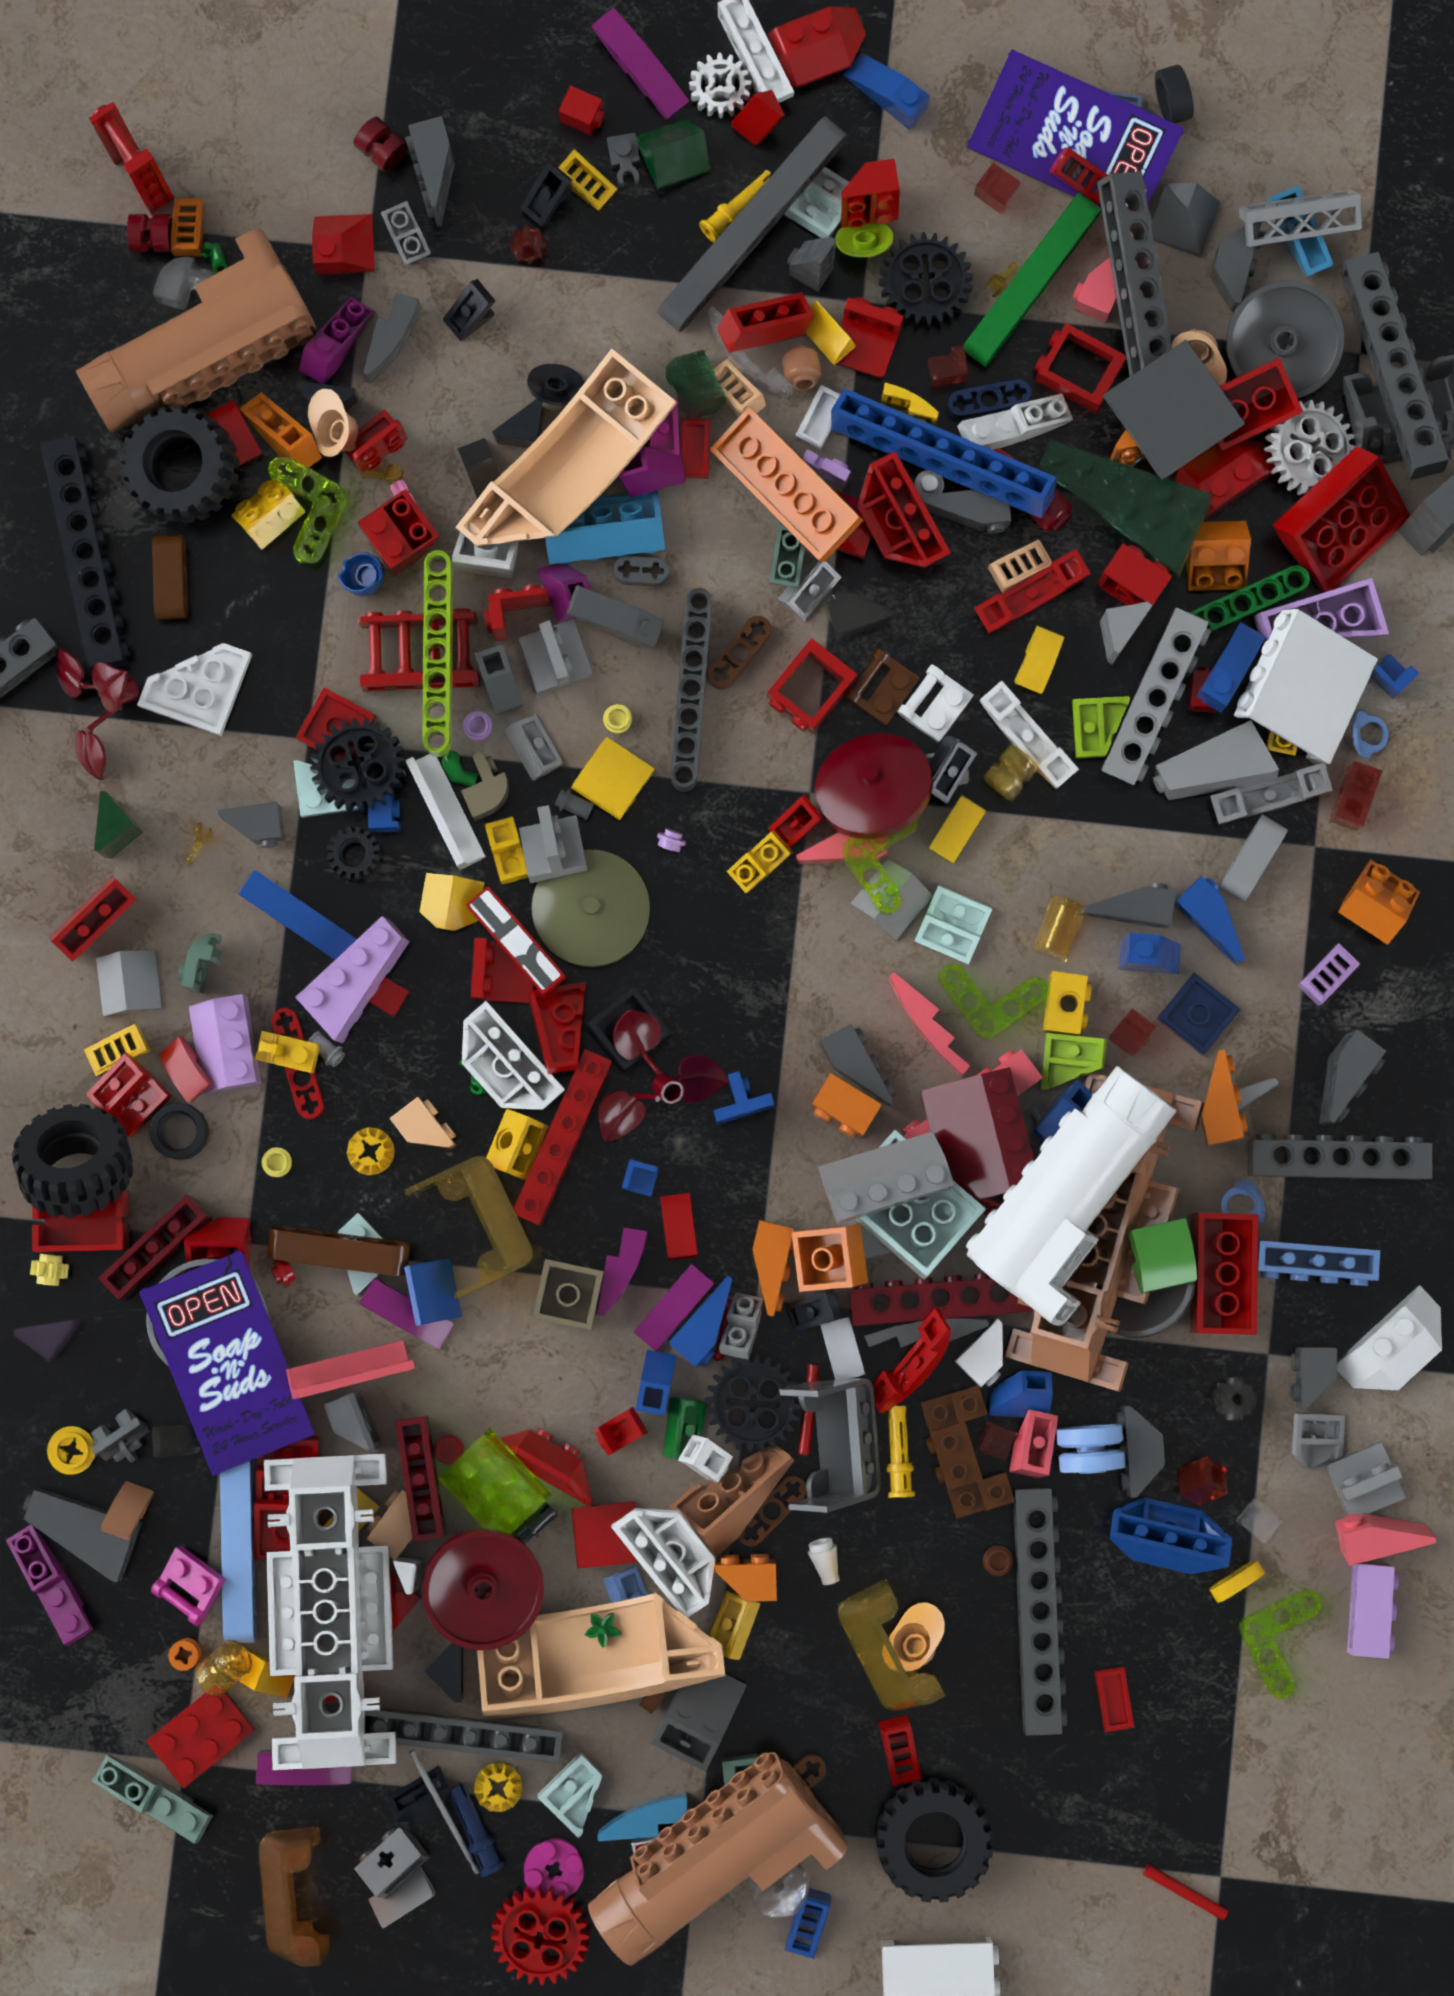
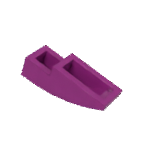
[597,1228,648,1316]
[634,1264,714,1351]
[359,1278,455,1349]
[256,1750,352,1785]

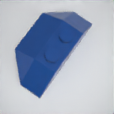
[1109,1497,1232,1574]

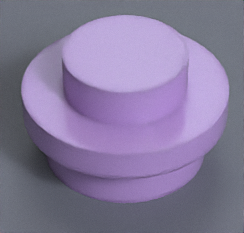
[463,711,492,741]
[657,829,686,852]

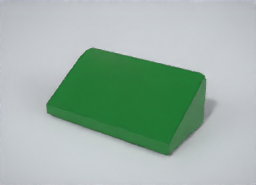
[662,1397,707,1459]

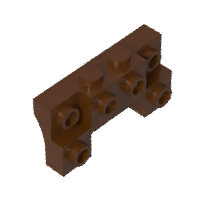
[920,1385,1015,1519]

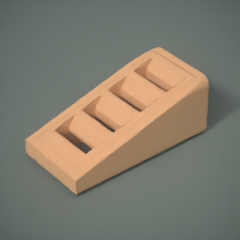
[705,359,766,417]
[988,540,1052,593]

